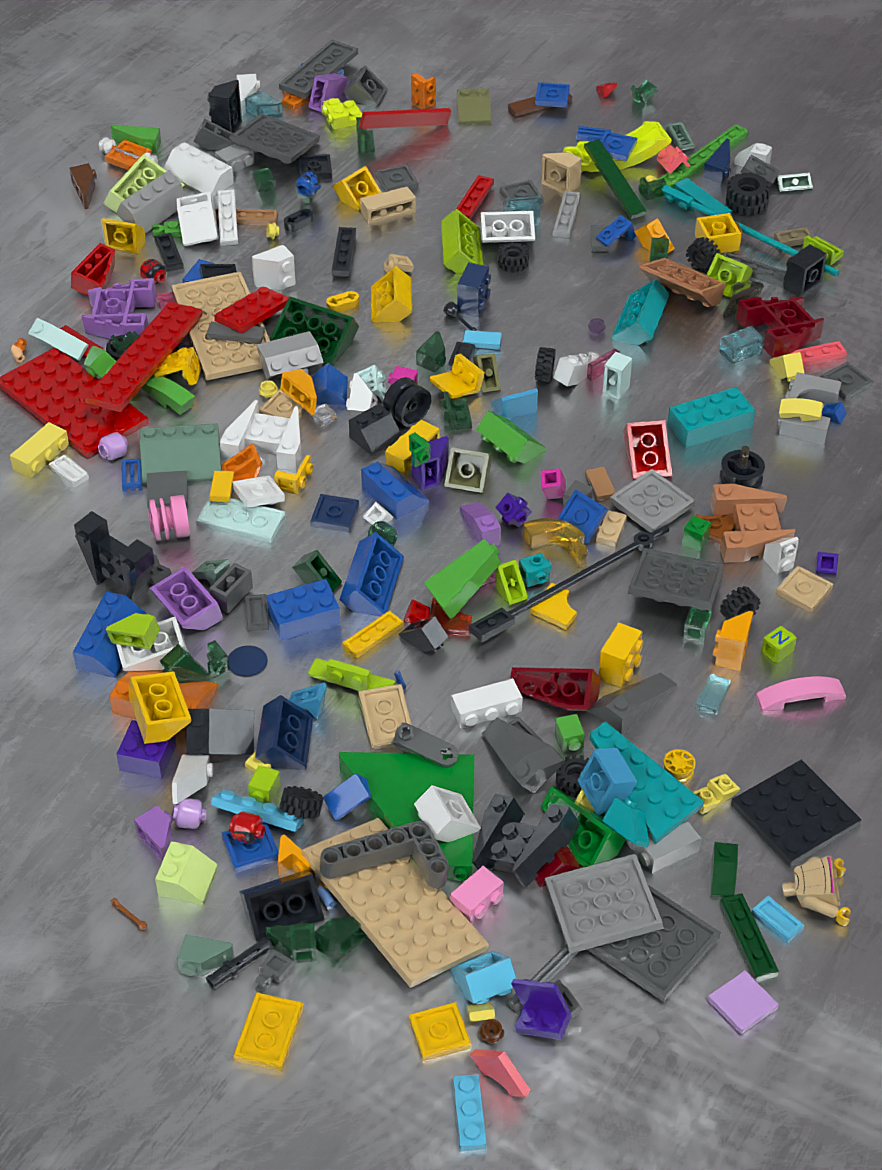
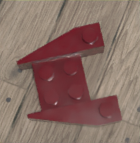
[736,297,824,358]

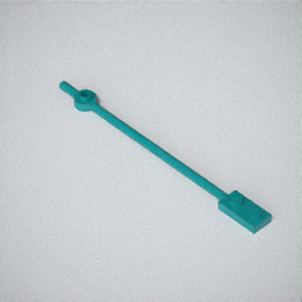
[662,185,840,277]

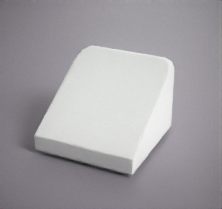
[363,502,394,529]

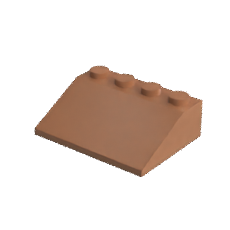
[639,258,726,307]

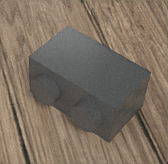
[209,563,253,613]

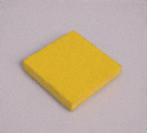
[409,1002,471,1061]

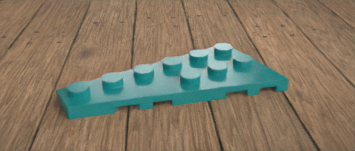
[589,721,704,845]

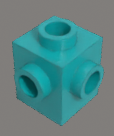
[519,553,552,588]

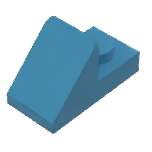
[289,683,327,719]

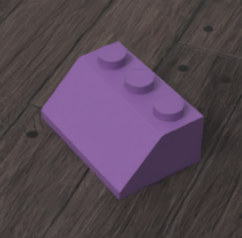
[150,566,223,630]

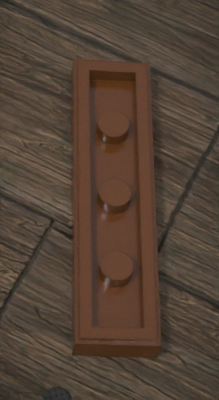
[508,93,572,117]

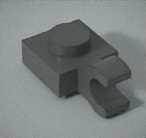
[255,950,294,994]

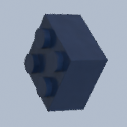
[457,263,491,317]

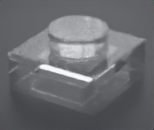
[310,403,337,427]

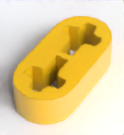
[326,291,359,312]

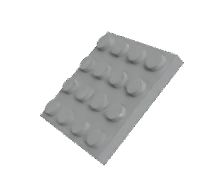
[545,854,663,954]

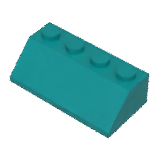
[611,279,669,345]

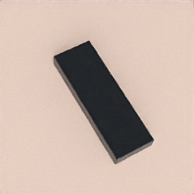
[154,233,184,272]

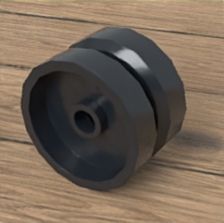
[383,377,432,427]

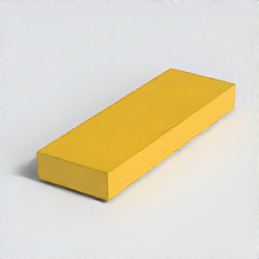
[342,610,404,659]

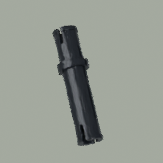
[206,936,274,990]

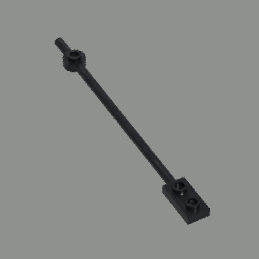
[469,525,669,642]

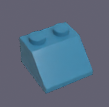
[577,748,637,815]

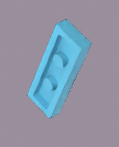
[453,1074,486,1151]

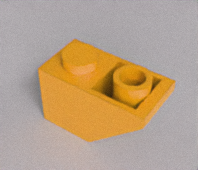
[634,218,675,257]

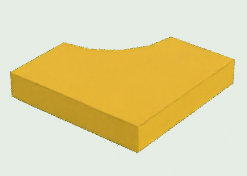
[530,583,577,630]

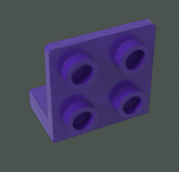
[511,979,572,1040]

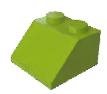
[707,253,753,299]

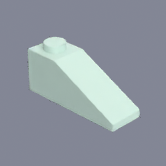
[28,318,89,361]

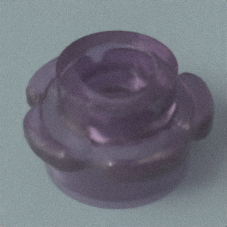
[588,318,606,335]

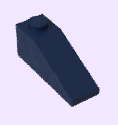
[703,138,731,183]

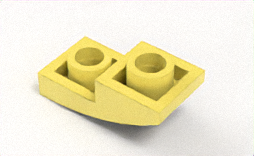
[779,398,823,422]
[693,774,740,814]

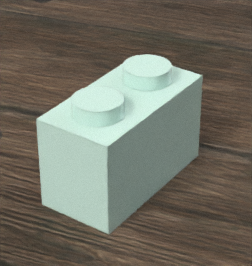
[603,352,632,399]

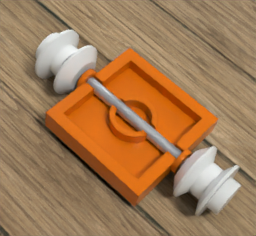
[99,137,158,170]

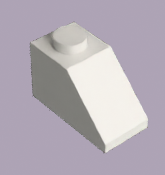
[733,143,772,167]

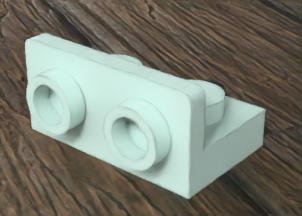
[357,365,387,402]

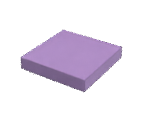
[708,971,779,1035]

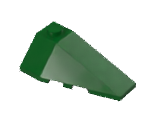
[541,786,626,867]

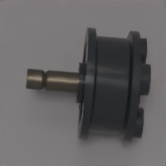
[719,446,765,489]

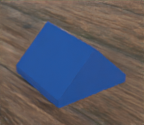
[311,363,348,405]

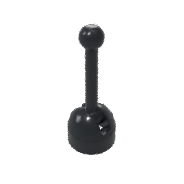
[443,302,477,331]

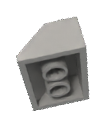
[256,331,324,381]

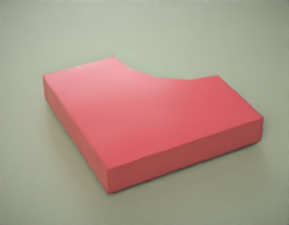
[470,1049,531,1097]

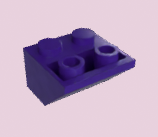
[411,436,449,491]

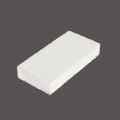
[49,454,89,488]

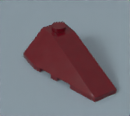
[510,667,601,711]

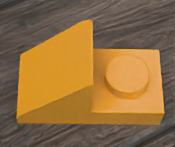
[278,834,315,877]

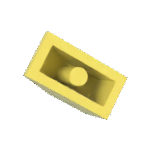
[769,352,805,381]

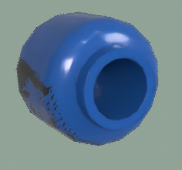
[296,171,322,197]

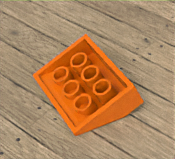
[109,670,219,733]

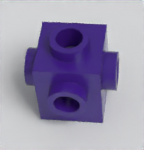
[495,492,532,527]

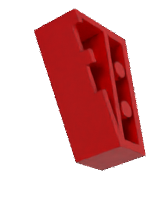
[71,243,115,297]

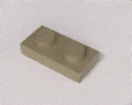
[774,227,813,247]

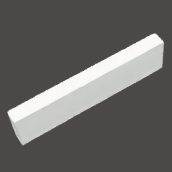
[217,190,238,246]

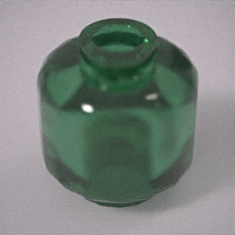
[368,521,398,546]

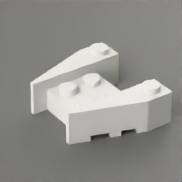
[220,400,302,472]

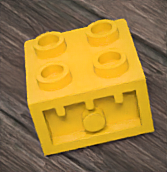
[154,347,201,385]
[429,354,485,399]

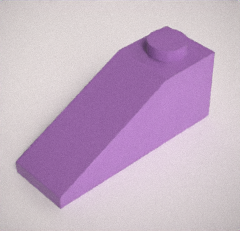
[460,502,501,546]

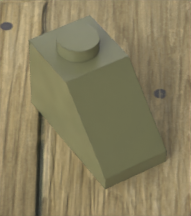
[473,353,501,393]

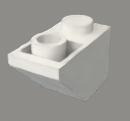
[346,373,378,416]
[763,537,799,574]

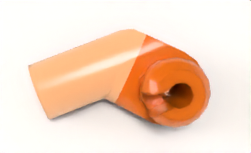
[11,338,27,363]

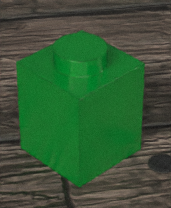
[682,515,711,552]

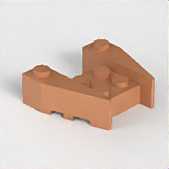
[710,484,795,563]

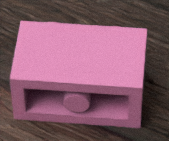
[450,866,504,923]

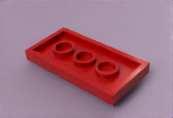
[214,286,289,333]

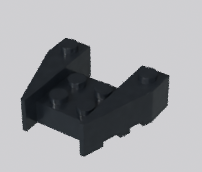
[74,511,155,602]
[472,794,580,888]

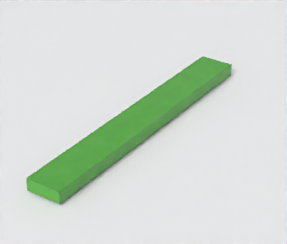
[657,124,749,190]

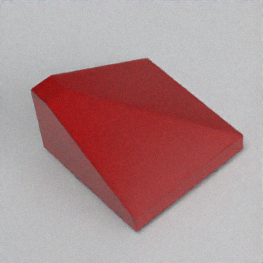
[596,83,617,97]
[403,599,430,623]

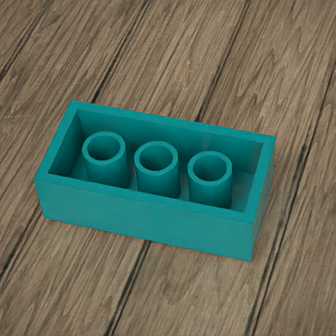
[667,387,755,448]

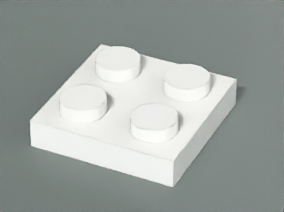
[232,475,285,508]

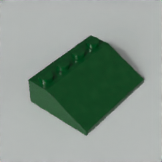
[270,296,359,366]

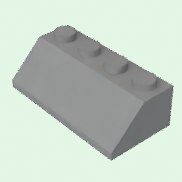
[116,170,185,234]

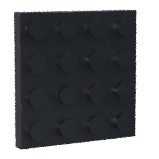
[731,759,862,867]

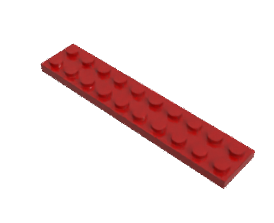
[85,302,203,412]

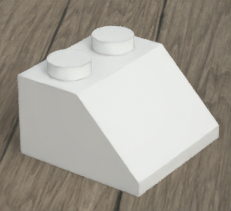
[252,245,296,290]
[414,785,481,843]

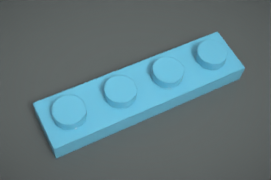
[211,790,305,832]

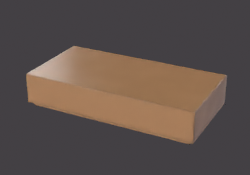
[585,467,616,501]

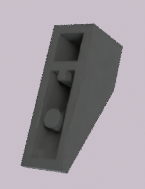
[193,118,236,151]

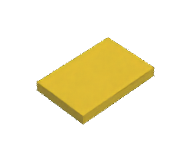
[233,992,304,1071]

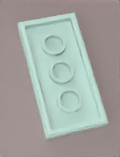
[196,498,286,544]

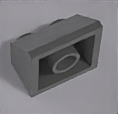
[343,65,387,107]

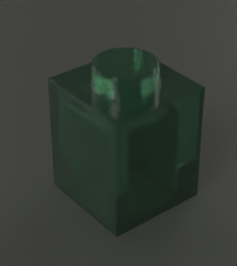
[683,607,712,643]

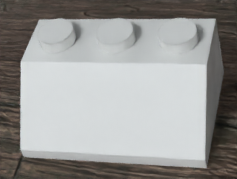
[480,211,535,243]

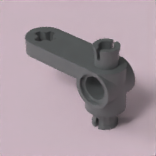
[391,722,458,767]

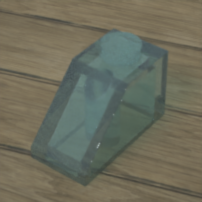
[245,90,283,118]

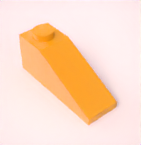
[280,369,317,415]

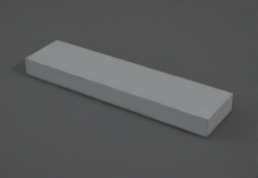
[553,191,581,238]

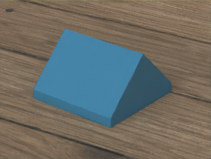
[491,388,538,419]

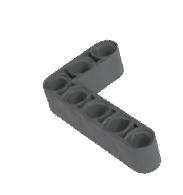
[320,821,449,888]

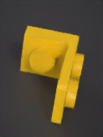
[274,455,313,495]

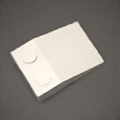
[116,617,191,671]

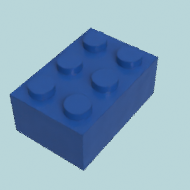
[266,579,341,642]

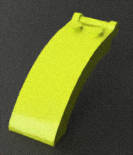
[563,121,672,173]

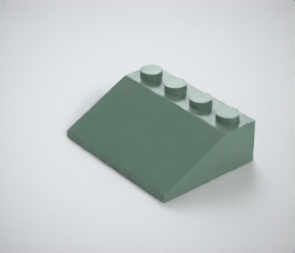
[140,423,221,486]

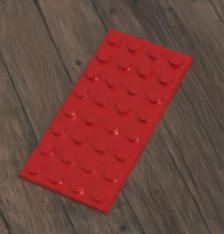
[0,348,149,459]

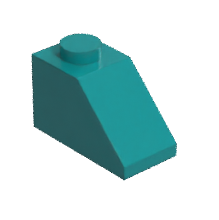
[602,797,649,848]

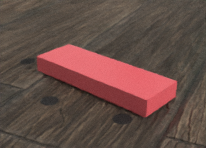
[790,341,847,367]

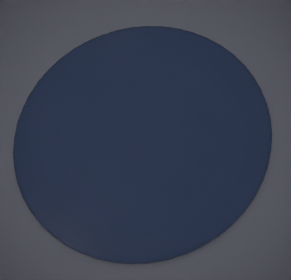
[227,645,268,676]

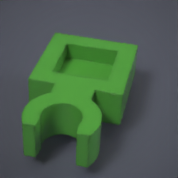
[152,221,182,238]

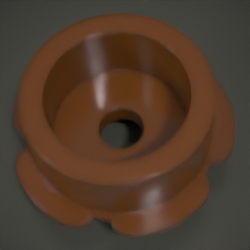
[480,1019,504,1044]

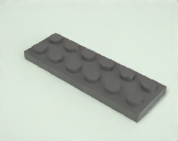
[279,40,358,99]

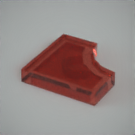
[429,598,472,636]

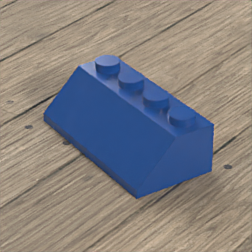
[339,532,404,616]
[73,591,147,678]

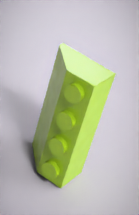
[441,209,483,273]

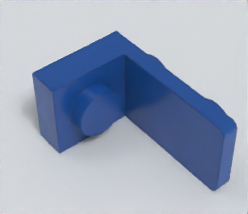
[596,215,636,247]

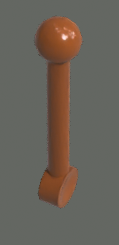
[110,898,147,930]

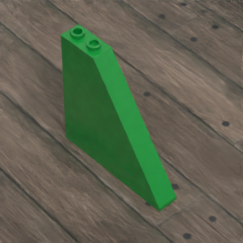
[339,752,474,881]

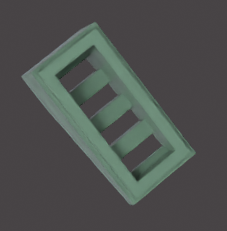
[665,122,695,151]

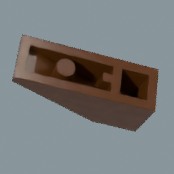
[69,163,97,209]

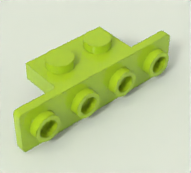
[308,658,395,691]

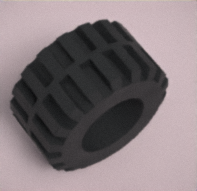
[725,172,770,216]

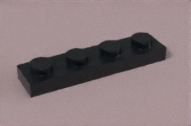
[332,227,356,277]

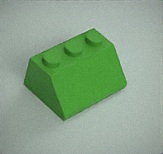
[476,410,547,464]

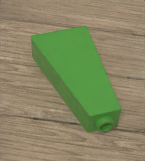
[424,539,502,619]

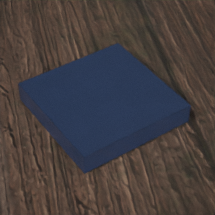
[310,494,359,532]

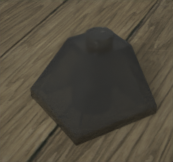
[723,280,764,318]

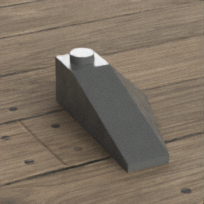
[588,673,677,734]

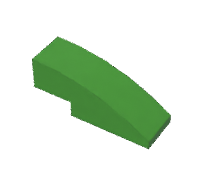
[142,374,195,415]

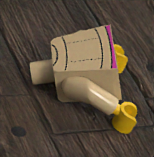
[782,856,851,926]

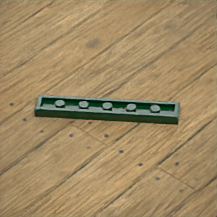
[584,139,647,219]

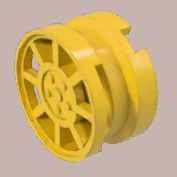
[663,749,695,785]

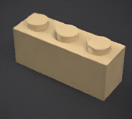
[360,186,416,224]

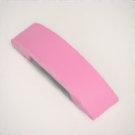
[756,676,846,712]

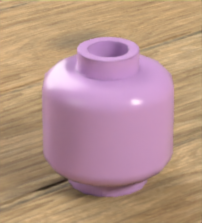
[98,432,129,461]
[172,798,206,829]

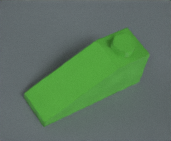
[110,125,161,153]

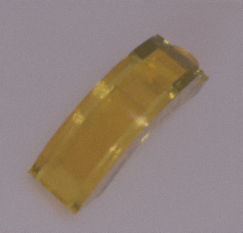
[522,518,588,568]

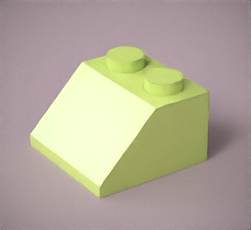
[155,841,218,905]

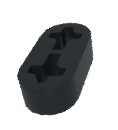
[284,209,313,232]

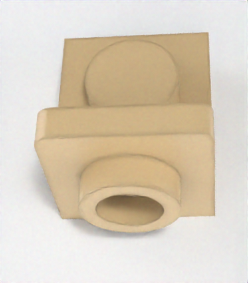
[384,254,415,273]

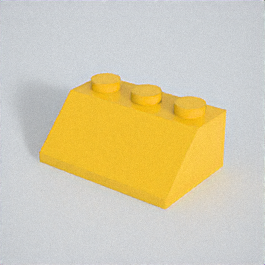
[371,266,412,322]
[128,672,191,744]

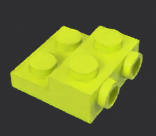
[321,98,362,130]

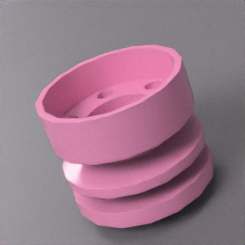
[148,494,190,542]

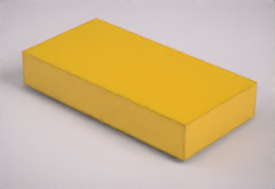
[210,471,234,502]

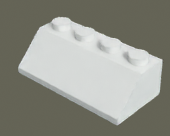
[163,142,234,198]

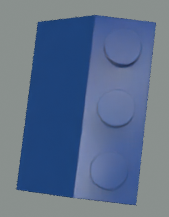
[361,461,429,520]

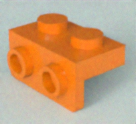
[411,73,436,109]

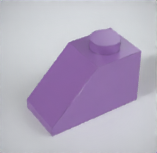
[134,805,173,861]

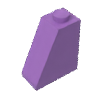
[309,73,348,112]

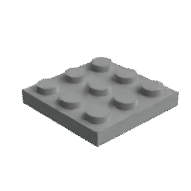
[610,469,695,533]

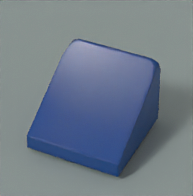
[821,402,847,424]

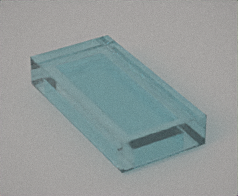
[695,673,731,715]

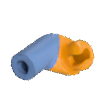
[317,880,337,910]

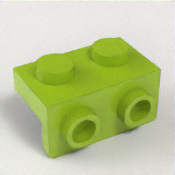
[803,236,844,266]

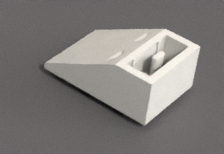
[177,191,218,246]

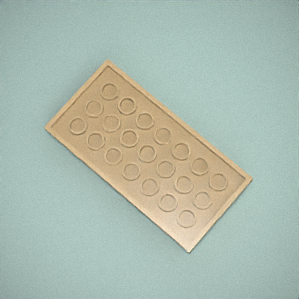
[171,271,270,381]
[302,818,489,988]

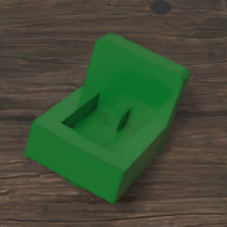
[409,432,430,467]

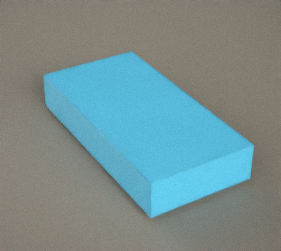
[463,330,501,350]
[751,896,804,943]

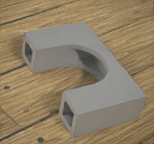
[777,372,842,444]
[604,810,701,874]

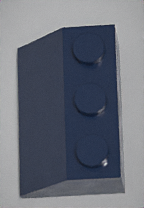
[255,695,313,770]

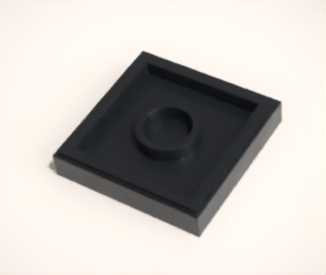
[297,154,332,179]

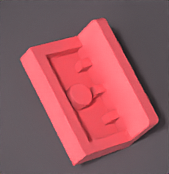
[656,144,691,174]

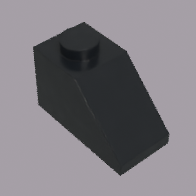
[399,616,448,652]

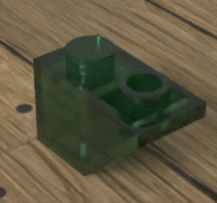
[266,923,317,963]

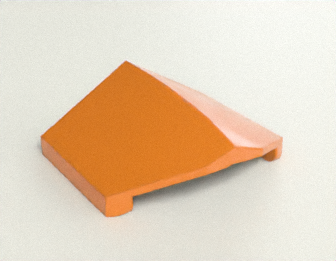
[221,443,262,481]

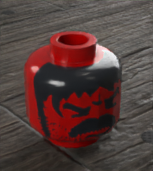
[140,259,166,284]
[229,811,265,845]

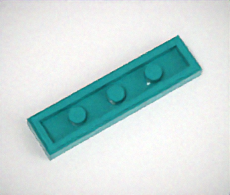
[674,178,732,215]

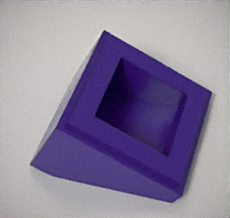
[816,552,839,574]

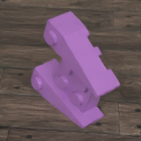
[81,278,157,339]

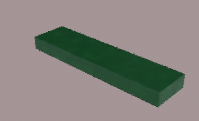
[719,893,779,982]

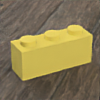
[10,422,69,479]

